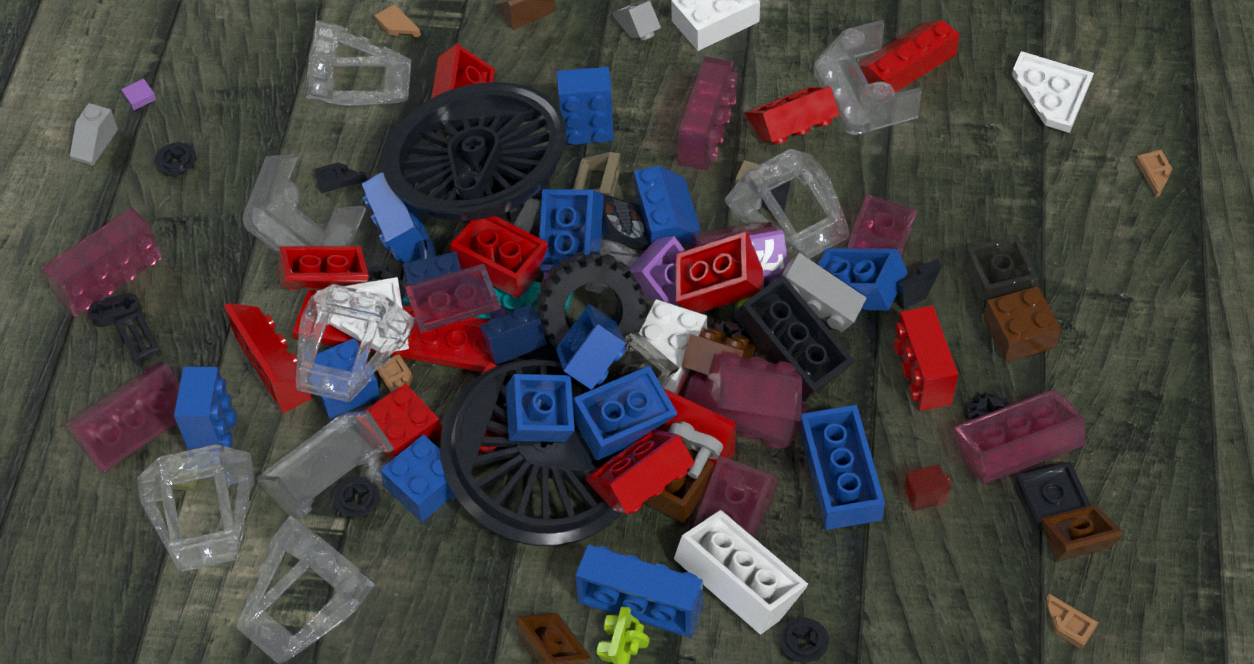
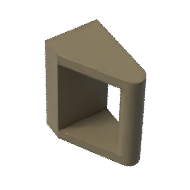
[572,152,621,197]

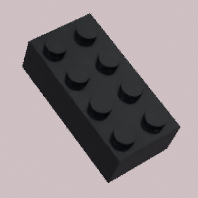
[734,275,855,402]

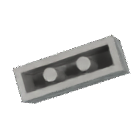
[781,253,866,332]

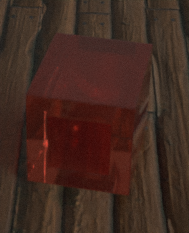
[904,464,952,511]

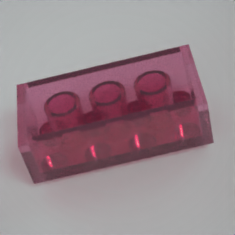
[678,56,738,171]
[42,208,162,317]

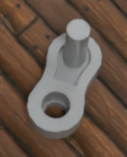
[668,421,723,479]

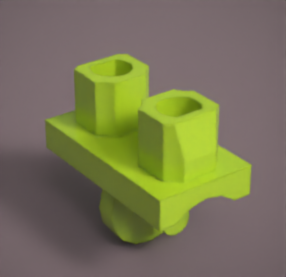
[596,607,650,664]

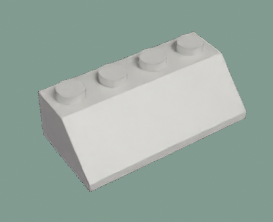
[674,510,808,635]

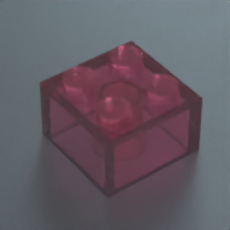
[848,194,917,258]

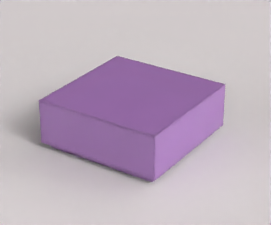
[121,79,156,110]

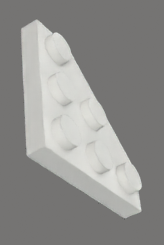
[1012,51,1094,133]
[317,277,409,354]

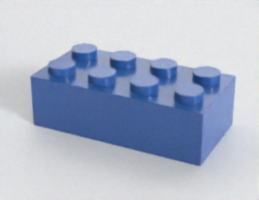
[799,405,885,530]
[575,545,703,638]

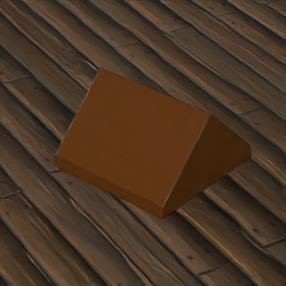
[495,0,555,30]
[1041,504,1122,562]
[516,613,591,664]

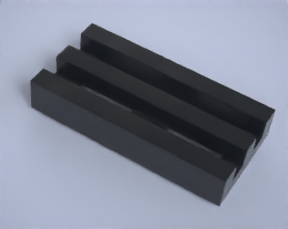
[115,310,162,366]

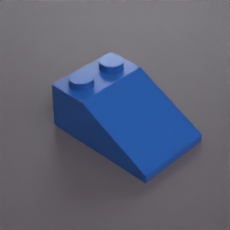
[818,248,908,311]
[573,366,677,461]

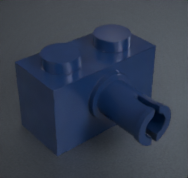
[403,239,465,304]
[479,305,547,365]

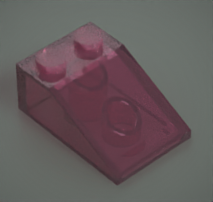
[692,455,780,538]

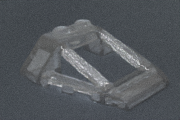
[304,20,411,106]
[725,149,850,259]
[296,284,415,402]
[137,445,255,572]
[236,515,376,664]

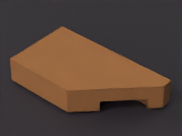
[374,4,421,37]
[1136,150,1172,197]
[374,354,412,393]
[1045,594,1099,649]

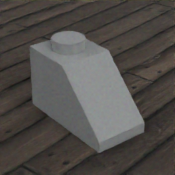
[612,0,661,41]
[70,103,118,166]

